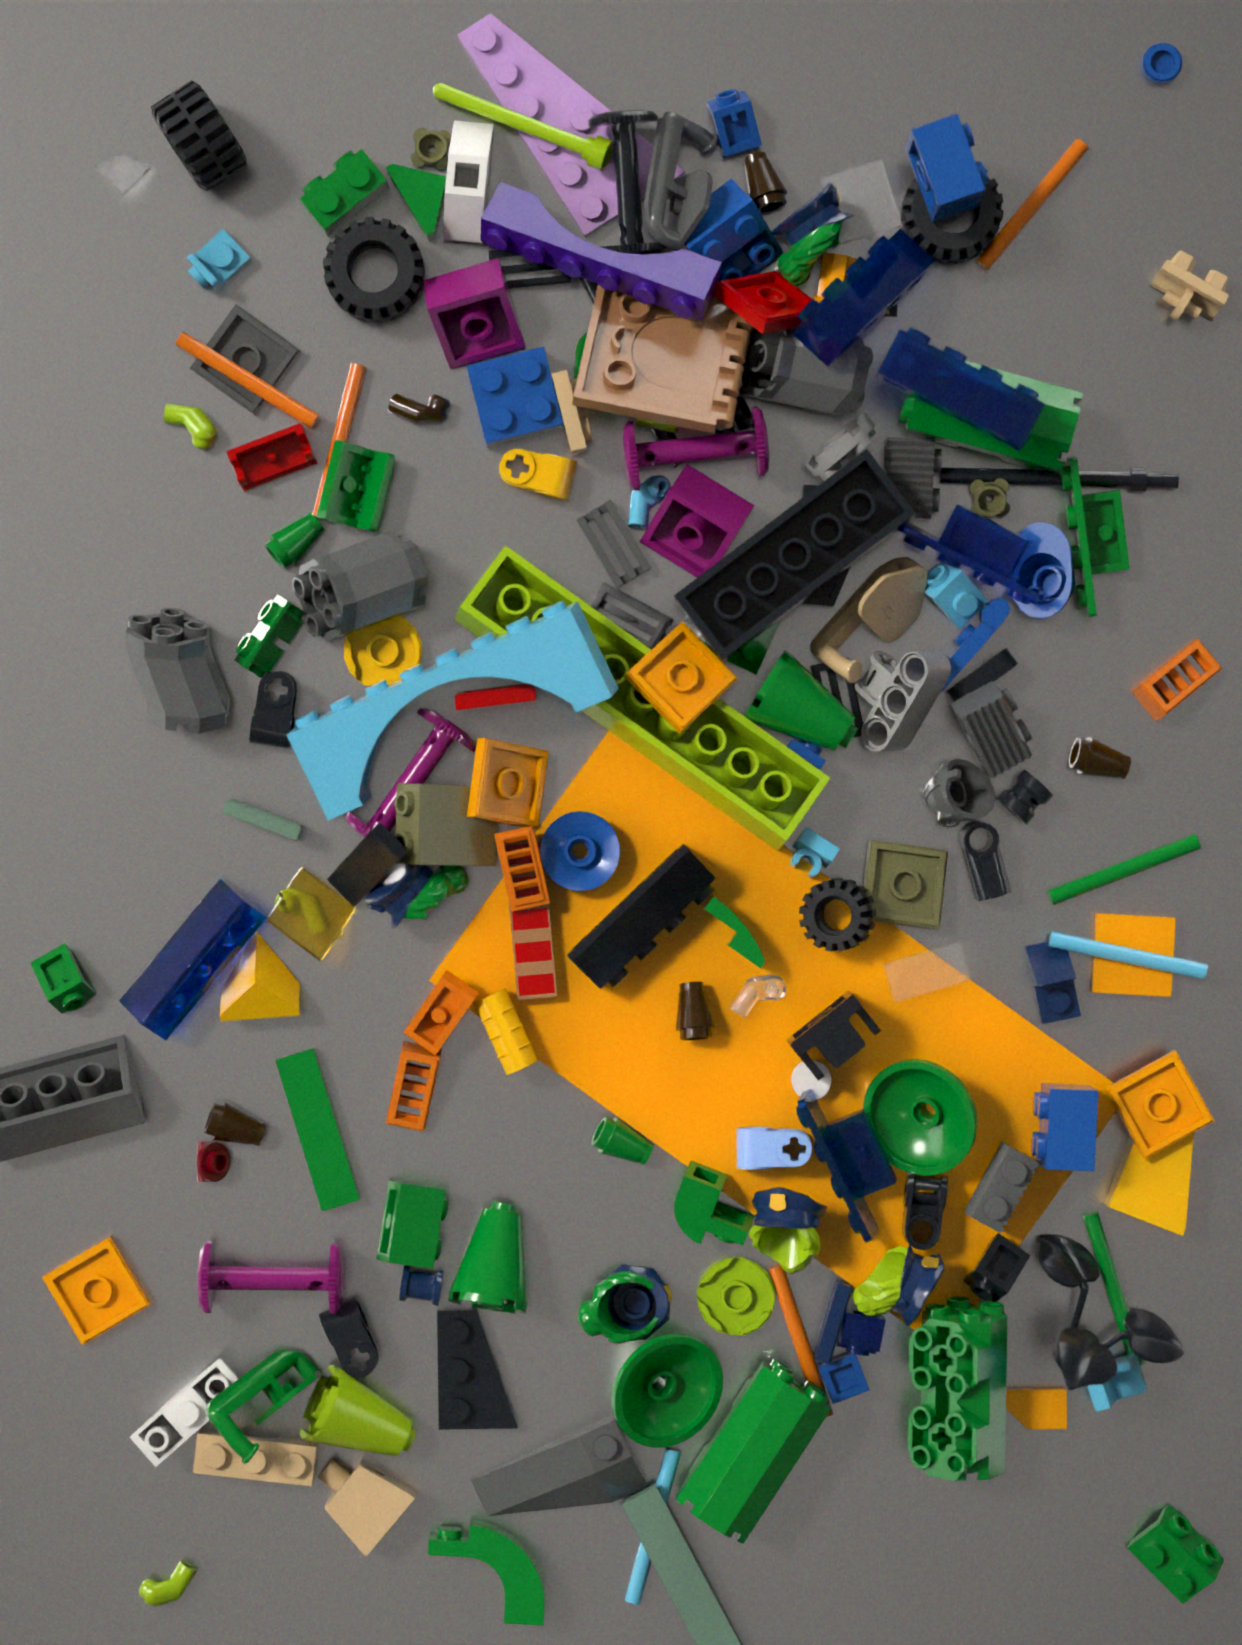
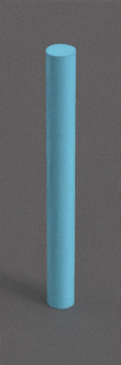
[1048,931,1208,980]
[625,1447,682,1605]

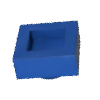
[787,739,826,770]
[818,1351,870,1404]

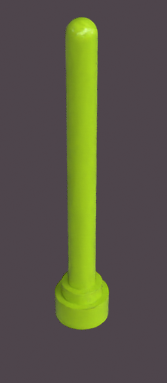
[433,83,614,171]

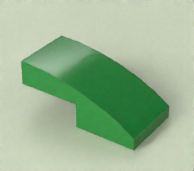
[704,895,765,968]

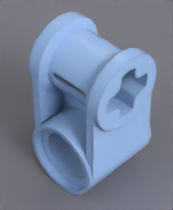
[736,1127,812,1169]

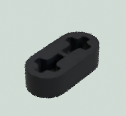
[946,648,1018,702]

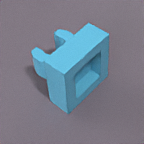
[790,827,840,878]

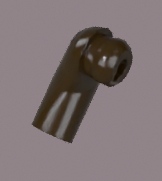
[388,394,450,422]

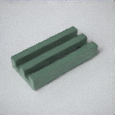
[222,799,304,841]

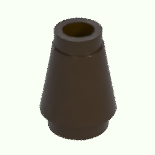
[743,151,787,214]
[1069,736,1131,779]
[676,982,715,1041]
[204,1102,266,1146]

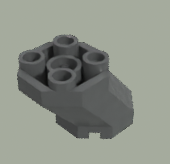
[739,325,873,416]
[292,529,428,641]
[125,608,230,734]

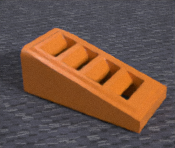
[1132,638,1222,721]
[494,825,550,912]
[386,1041,442,1132]

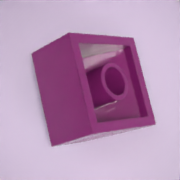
[423,258,526,369]
[639,464,755,578]

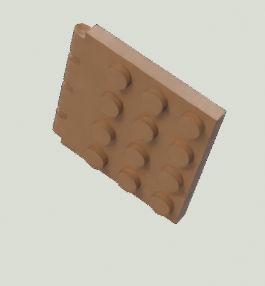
[572,285,752,433]

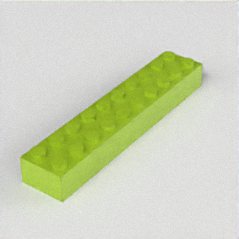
[454,545,830,851]

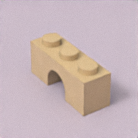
[193,1426,319,1487]

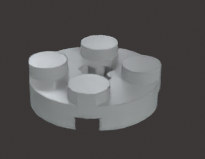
[804,412,876,481]

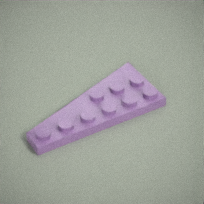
[457,13,685,237]

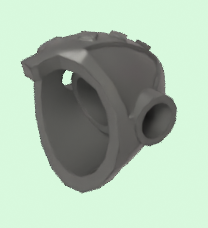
[923,759,996,827]

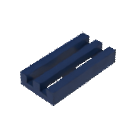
[813,1279,852,1363]

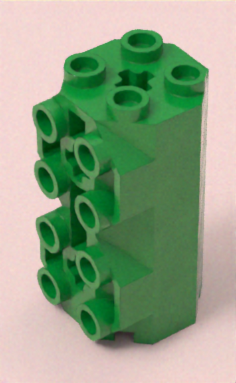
[899,350,1083,473]
[908,1296,1008,1481]
[676,1358,831,1544]

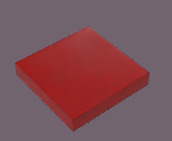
[713,271,826,334]
[454,683,537,710]

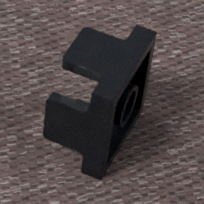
[786,991,881,1081]

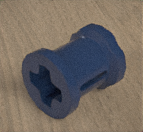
[399,1265,444,1306]

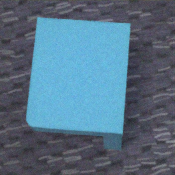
[1087,1353,1147,1412]

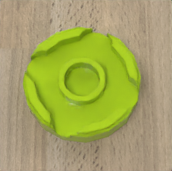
[697,1256,775,1336]

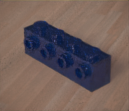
[793,228,935,367]
[875,328,1045,451]
[119,879,267,1040]

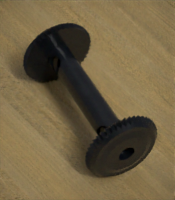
[588,110,667,255]

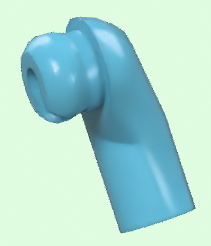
[628,475,671,529]

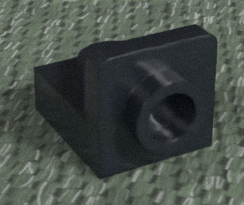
[963,1233,1031,1302]

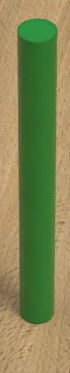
[1048,834,1201,905]
[1083,1211,1146,1365]

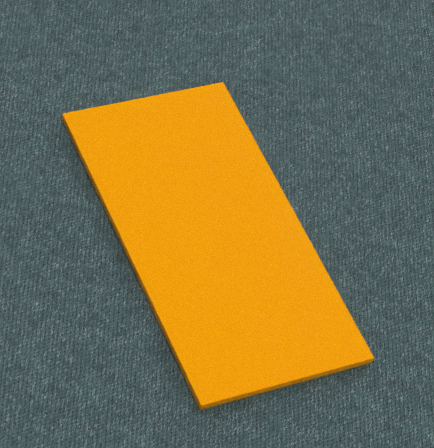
[429,731,1116,1330]

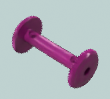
[622,406,770,491]
[345,707,476,837]
[197,1243,344,1314]

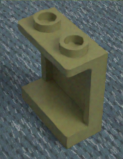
[394,783,497,866]

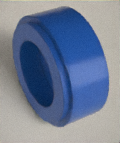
[1141,43,1182,85]

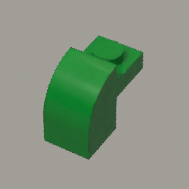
[674,1161,754,1245]

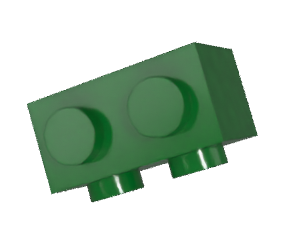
[299,149,389,236]
[376,1181,448,1269]

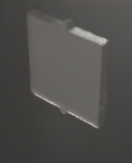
[819,159,902,245]

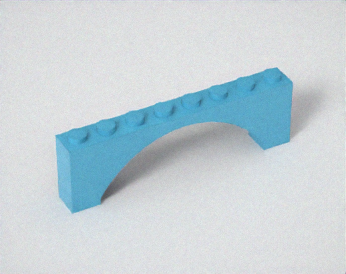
[287,601,619,821]

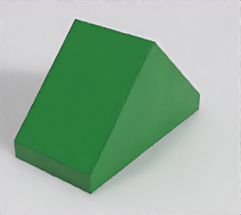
[385,163,446,241]

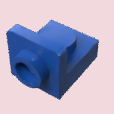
[707,89,762,157]

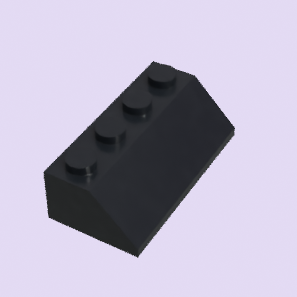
[567,844,716,989]

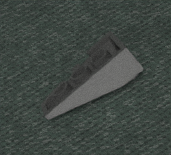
[471,1414,648,1516]

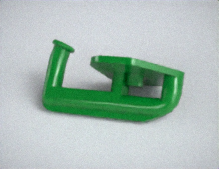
[206,1350,322,1464]

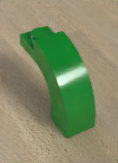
[428,1518,545,1626]

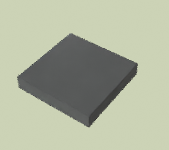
[190,304,301,415]

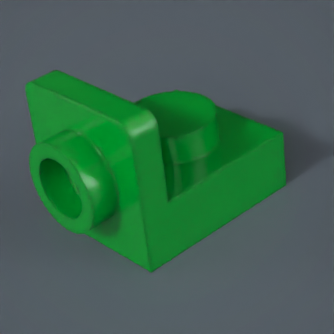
[30,943,95,1014]

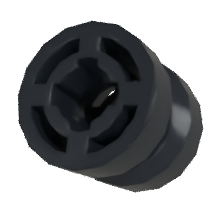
[997,769,1053,825]

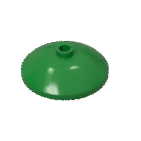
[863,1059,978,1176]
[611,1334,723,1448]

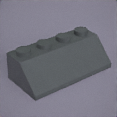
[0,1035,144,1162]

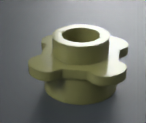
[411,128,451,170]
[970,478,1010,518]

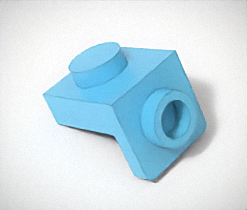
[924,560,988,629]

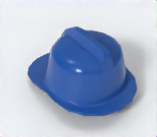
[1012,522,1076,619]

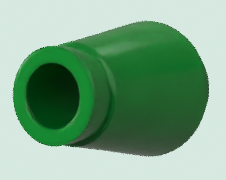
[264,512,324,569]
[592,1117,654,1165]

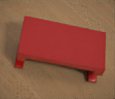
[226,423,318,492]

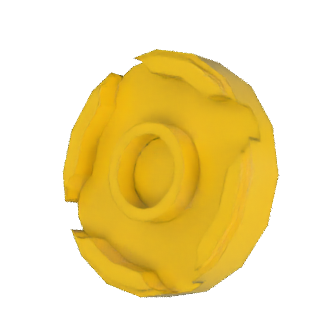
[344,615,422,687]

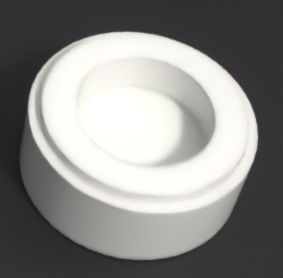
[791,1059,831,1100]

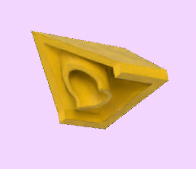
[220,930,301,1022]

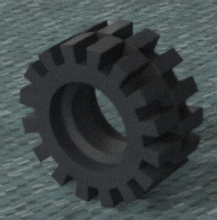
[799,878,876,952]

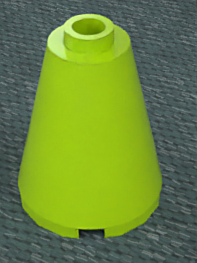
[300,1365,416,1456]

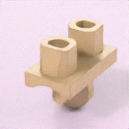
[1150,250,1229,321]

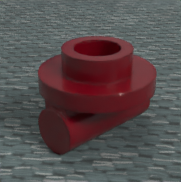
[196,1141,230,1182]

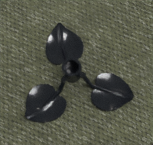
[1036,1234,1184,1390]

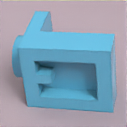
[186,229,252,291]

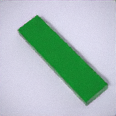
[275,1048,361,1211]

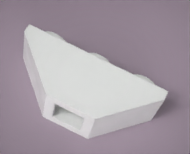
[443,120,494,244]
[130,1357,239,1467]

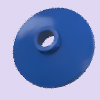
[540,811,620,891]

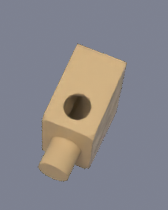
[317,1459,417,1557]

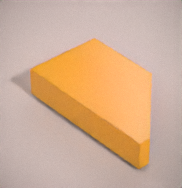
[1006,1387,1067,1430]

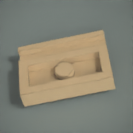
[551,370,593,456]

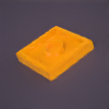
[624,621,738,734]
[467,738,549,829]
[1091,913,1176,997]
[1104,1050,1215,1159]
[42,1235,152,1345]

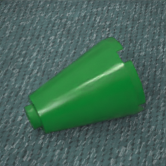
[744,650,858,751]
[448,1202,528,1314]

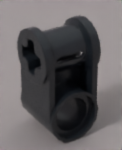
[249,671,298,749]
[902,1172,948,1250]
[319,1298,379,1378]

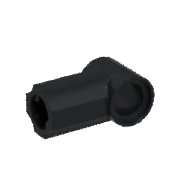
[959,820,1012,901]

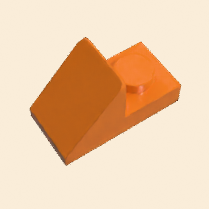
[403,970,479,1056]

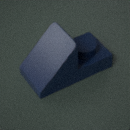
[1025,941,1081,1024]

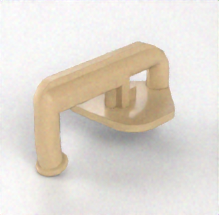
[811,557,928,683]

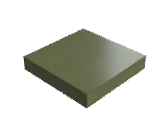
[863,840,948,930]

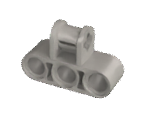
[854,651,951,752]

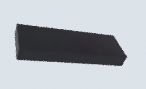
[327,822,408,907]

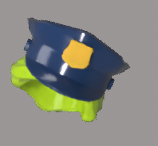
[749,1187,827,1274]
[852,1244,944,1326]

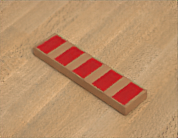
[505,838,558,1000]

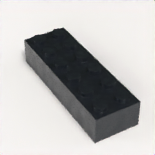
[674,449,916,663]

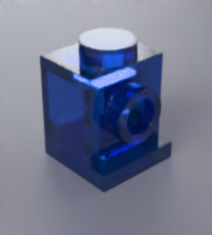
[836,1307,886,1356]

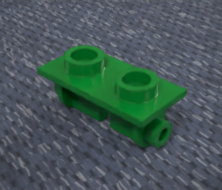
[234,594,305,678]

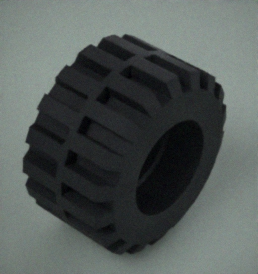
[151,80,247,192]
[901,169,1004,264]
[323,217,425,323]

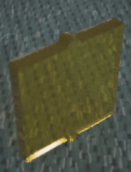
[266,867,356,961]

